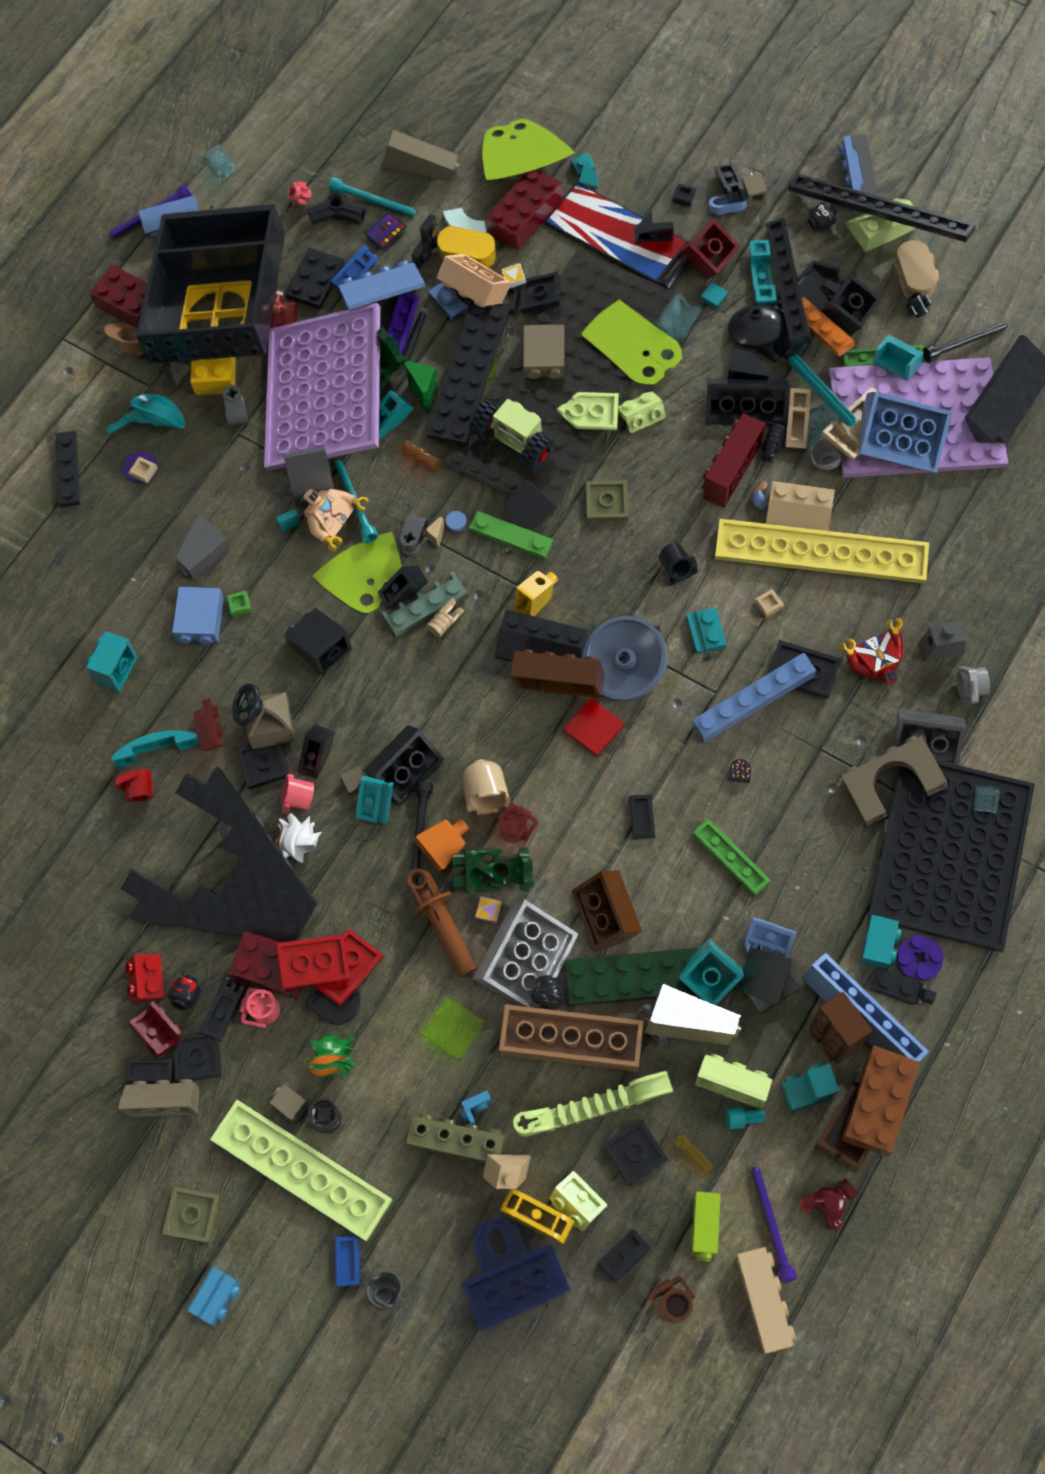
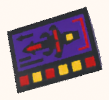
[364,212,407,248]

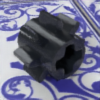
[905,292,931,318]

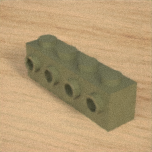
[406,1114,506,1164]

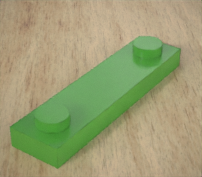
[469,511,553,560]

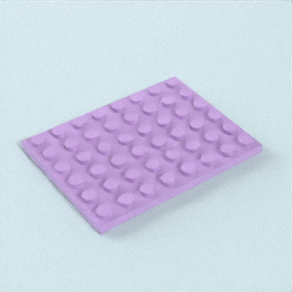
[264,303,380,471]
[828,357,1008,478]

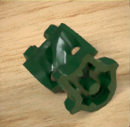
[377,327,407,393]
[451,848,534,894]

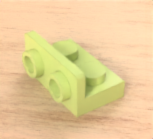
[549,1171,607,1232]

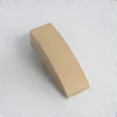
[785,388,811,449]

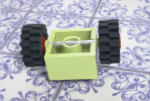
[468,399,555,472]

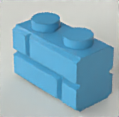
[187,1266,241,1326]

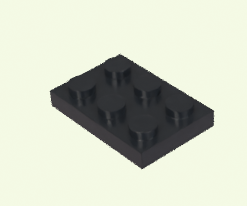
[284,248,345,310]
[768,640,841,699]

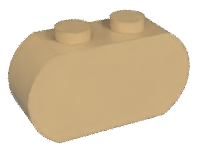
[894,240,940,298]

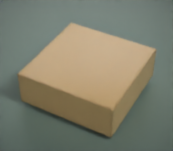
[128,457,158,484]
[754,589,784,618]

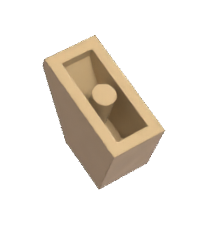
[483,1155,530,1189]

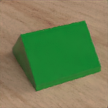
[405,361,438,415]

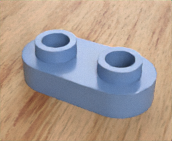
[709,193,747,215]

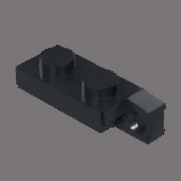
[870,967,937,1005]

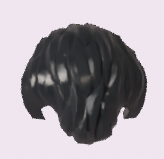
[530,975,566,1010]

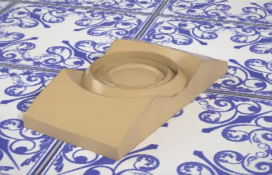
[822,387,878,461]

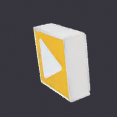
[501,263,526,288]

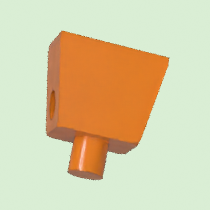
[413,819,469,872]

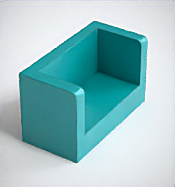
[873,335,923,381]

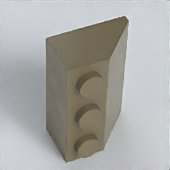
[119,1079,199,1117]

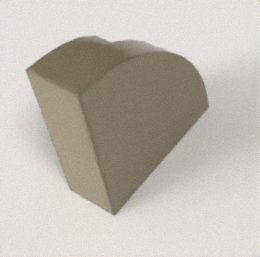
[340,766,363,796]

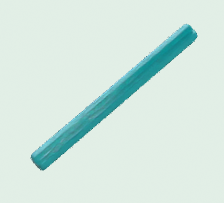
[789,355,857,427]

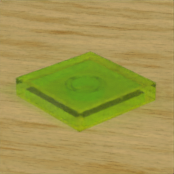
[421,996,485,1061]

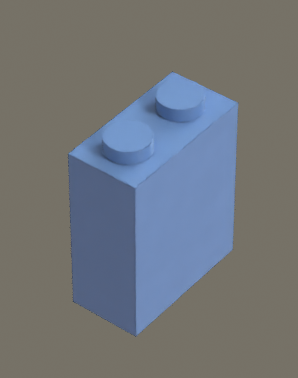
[172,587,224,645]

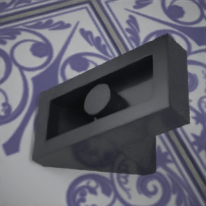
[634,211,674,244]

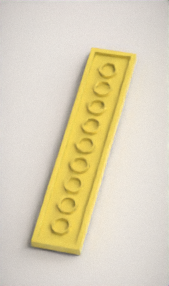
[715,519,929,584]

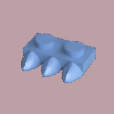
[745,917,796,958]

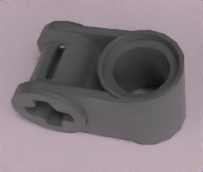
[223,385,249,426]
[400,515,428,556]

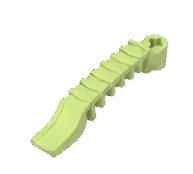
[513,1071,673,1137]

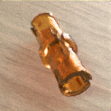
[402,440,442,471]

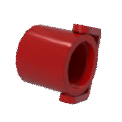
[114,769,154,802]

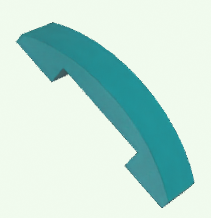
[749,240,777,304]
[111,730,201,768]

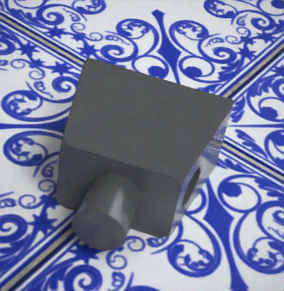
[919,621,966,662]

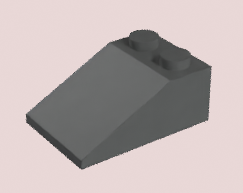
[283,447,335,507]

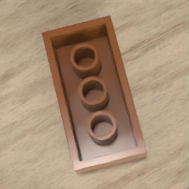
[842,1046,920,1157]

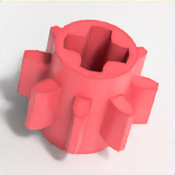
[287,181,311,206]

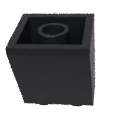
[284,607,352,676]

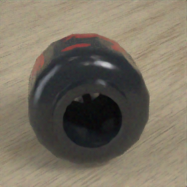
[168,975,202,1011]

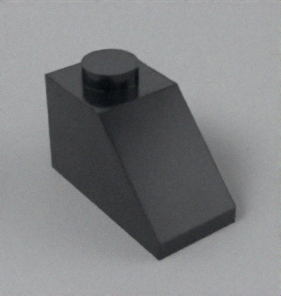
[728,349,769,380]
[377,565,428,609]
[297,724,335,779]

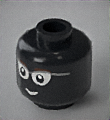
[807,202,838,232]

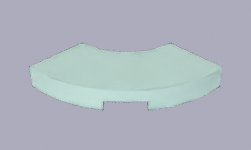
[443,208,486,233]

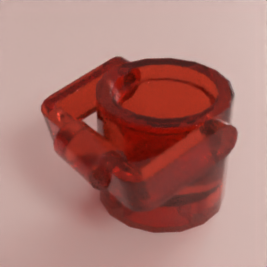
[270,290,298,327]
[497,803,538,843]

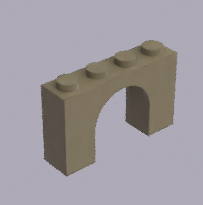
[842,736,948,827]

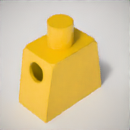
[513,571,558,616]

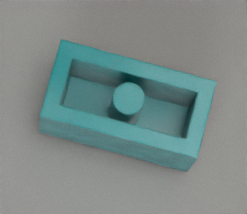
[860,915,901,970]

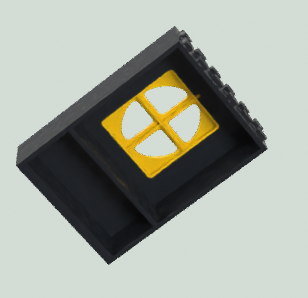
[136,204,285,364]

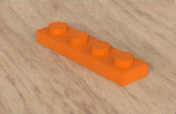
[803,297,855,357]

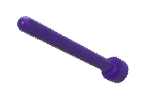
[109,184,192,238]
[751,1167,798,1284]

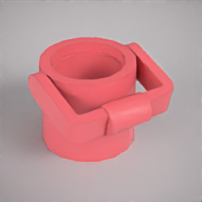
[280,774,314,815]
[240,988,280,1028]

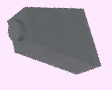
[176,513,231,580]

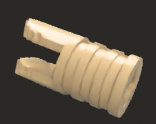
[426,598,464,638]

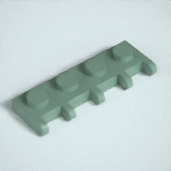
[381,572,468,637]

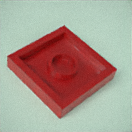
[564,698,624,757]

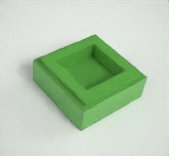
[226,591,252,617]

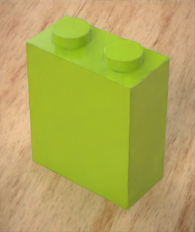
[690,1191,721,1262]

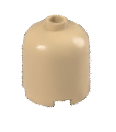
[462,759,510,815]

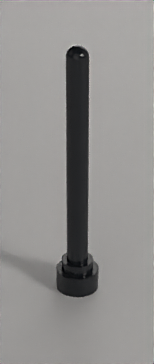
[922,322,1008,363]
[410,782,434,883]

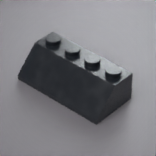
[706,378,790,426]
[495,610,588,662]

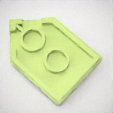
[557,392,619,430]

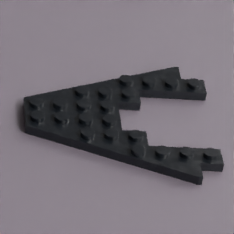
[120,767,318,942]

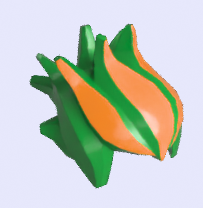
[306,1034,356,1078]

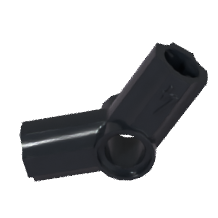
[306,194,366,225]

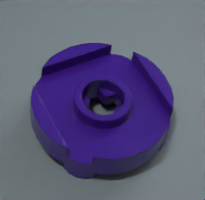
[896,934,944,981]

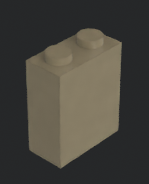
[524,325,564,379]

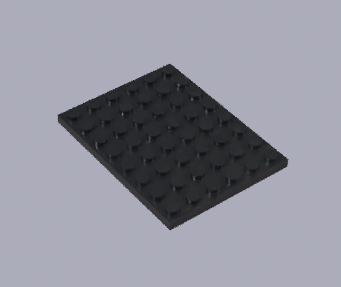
[867,760,1035,952]

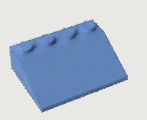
[337,260,425,310]
[859,392,952,473]

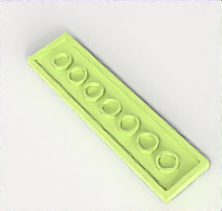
[210,1100,393,1242]

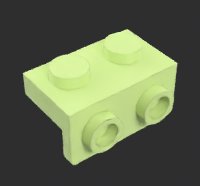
[618,391,666,433]

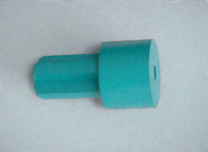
[725,1107,766,1130]

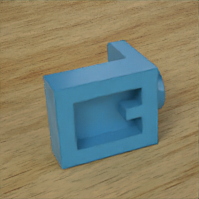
[460,1091,492,1125]

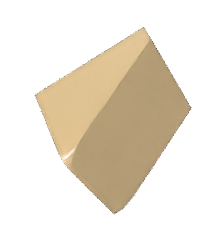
[426,517,445,548]

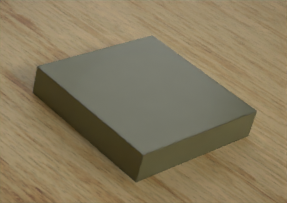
[586,480,628,522]
[162,1186,221,1244]

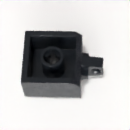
[819,275,882,336]

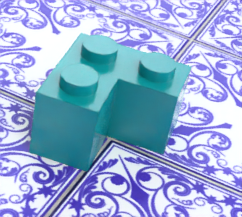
[780,1063,840,1114]

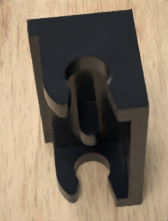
[597,1229,651,1283]

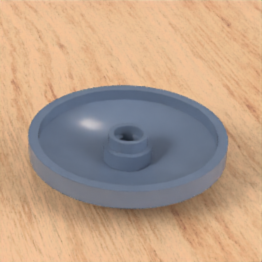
[583,616,668,701]

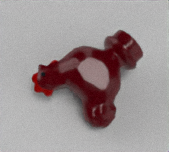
[800,1178,858,1230]

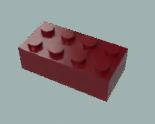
[485,169,564,250]
[702,413,765,508]

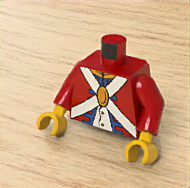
[839,618,903,686]

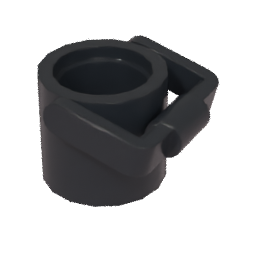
[659,543,698,586]

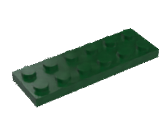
[565,948,699,1006]

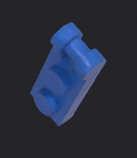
[330,245,379,291]

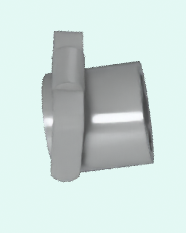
[956,666,990,704]

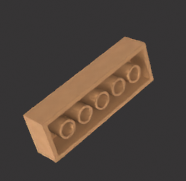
[499,1004,643,1072]

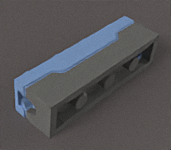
[839,134,878,212]

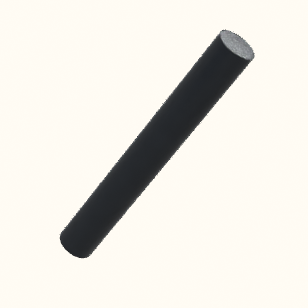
[403,312,427,361]

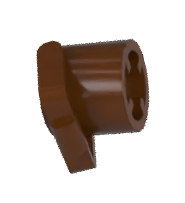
[649,1276,696,1323]

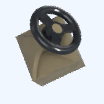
[232,683,295,749]

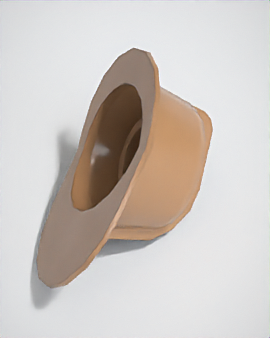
[104,323,144,356]

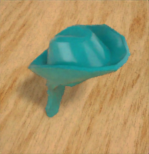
[107,394,185,434]

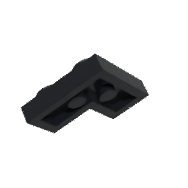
[411,214,439,269]

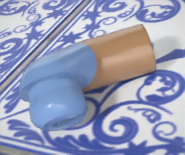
[751,480,769,510]

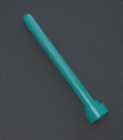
[328,177,416,216]
[335,460,378,543]

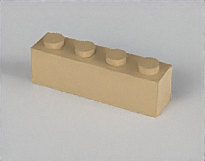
[736,1247,796,1355]

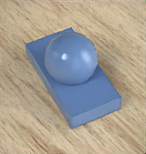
[428,282,468,321]

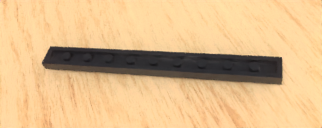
[788,173,975,243]

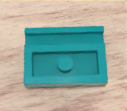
[686,607,727,654]
[356,776,394,825]

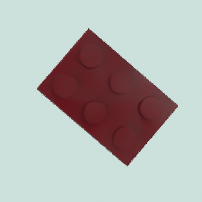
[89,265,147,328]
[228,931,301,1000]

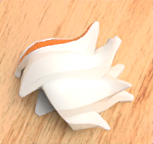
[275,813,322,863]

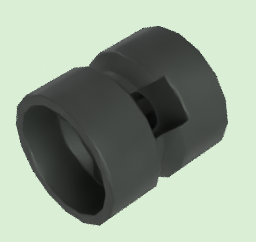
[308,1098,342,1134]

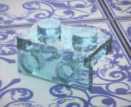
[656,293,701,339]

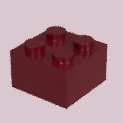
[680,218,741,280]

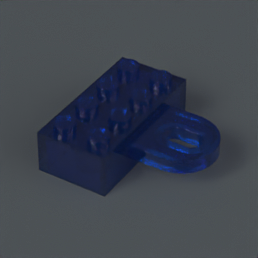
[462,1217,571,1332]

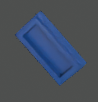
[335,1236,361,1287]

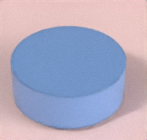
[446,511,467,533]

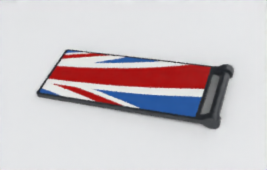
[545,182,690,292]

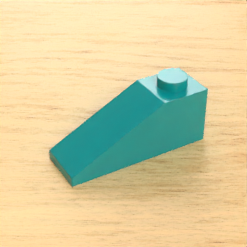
[379,390,414,440]

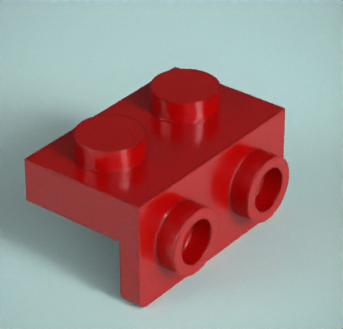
[125,954,164,1004]

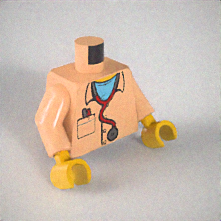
[304,489,369,551]

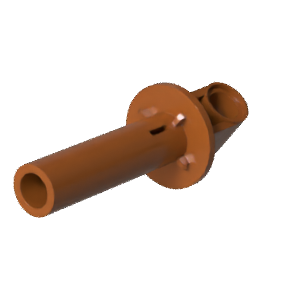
[407,869,478,978]

